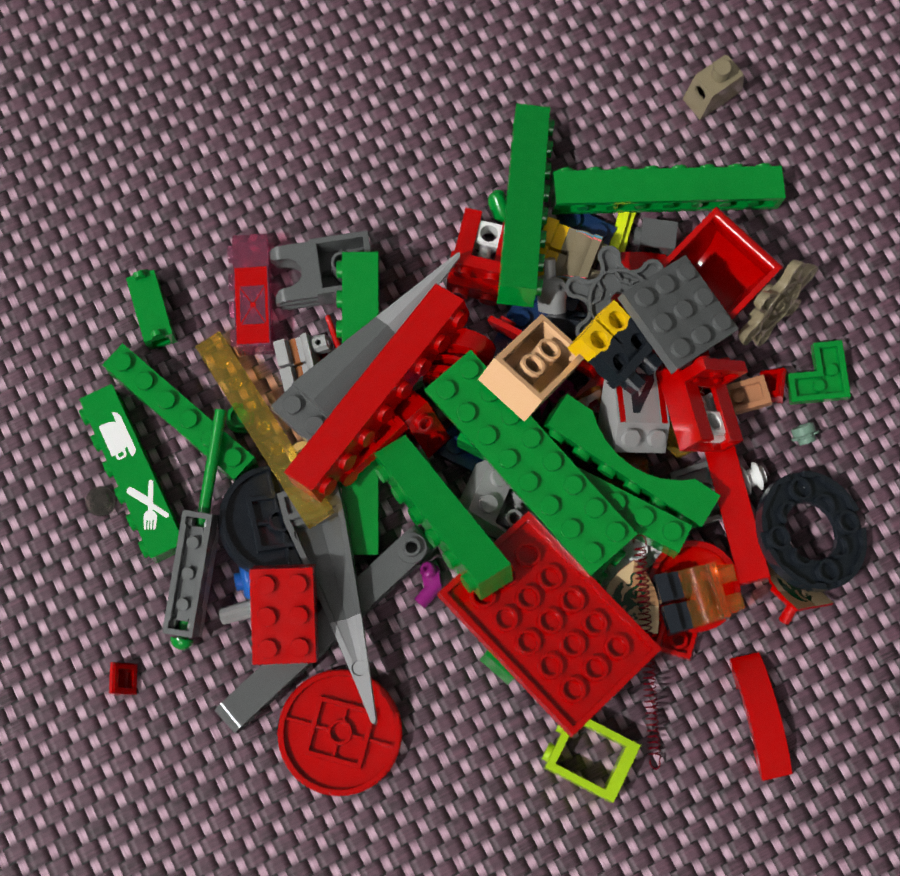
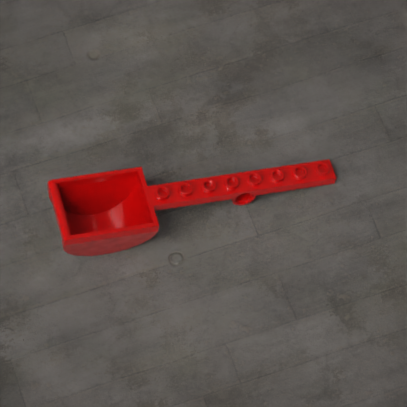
[544,207,783,452]

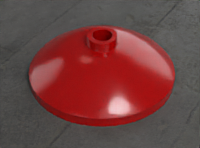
[649,540,741,633]

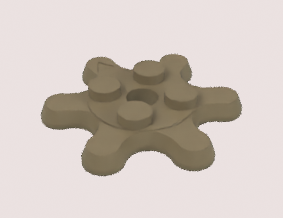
[738,259,818,347]

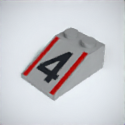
[598,364,670,453]

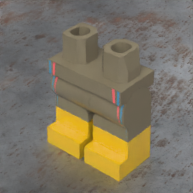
[538,216,609,283]

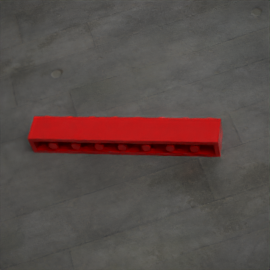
[284,283,470,503]

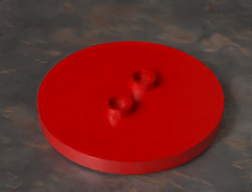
[277,669,402,796]

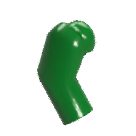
[488,189,507,223]

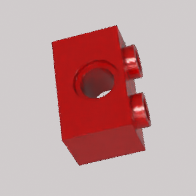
[394,390,450,458]

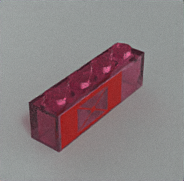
[227,234,274,356]

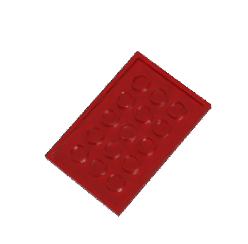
[437,511,662,738]

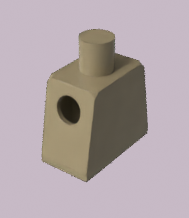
[683,54,744,120]

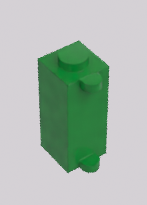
[126,269,178,350]

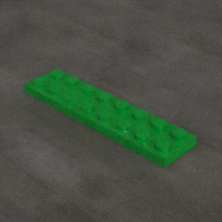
[424,350,638,576]

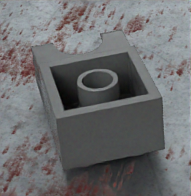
[269,230,371,310]

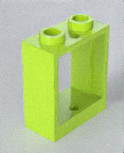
[542,719,641,803]

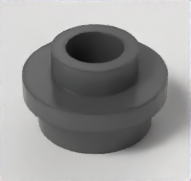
[396,533,427,564]

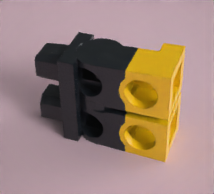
[567,300,663,395]

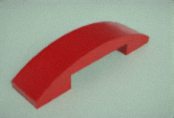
[729,652,792,781]

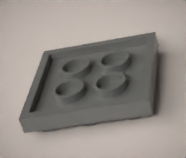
[618,255,739,374]

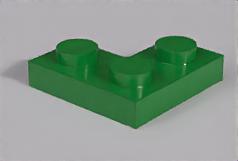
[786,340,851,405]

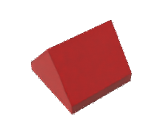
[760,368,786,404]
[109,662,138,695]

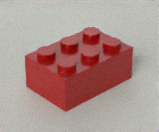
[249,564,319,665]

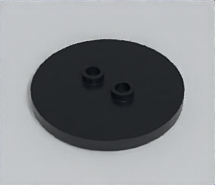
[218,465,303,573]

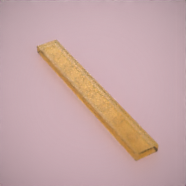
[195,331,335,529]

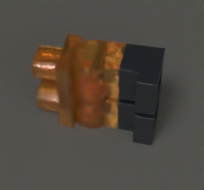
[652,562,745,637]

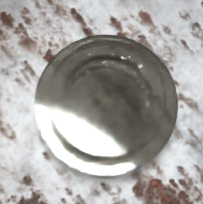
[85,486,116,517]

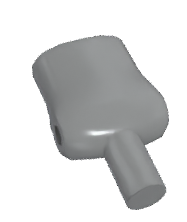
[537,257,567,315]

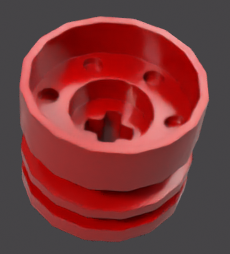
[422,328,496,387]

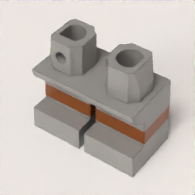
[273,332,332,392]

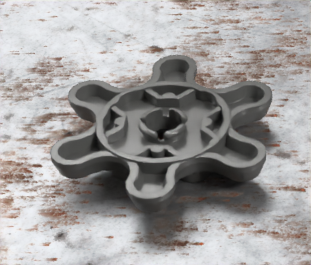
[565,245,664,337]

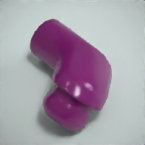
[414,562,443,609]

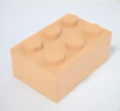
[478,314,584,422]

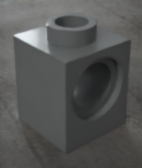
[633,217,678,257]

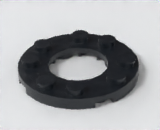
[755,471,867,592]

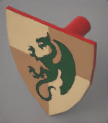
[605,559,659,634]
[767,562,834,625]

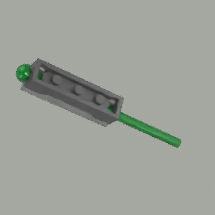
[162,408,227,650]

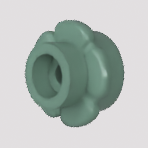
[791,422,820,446]

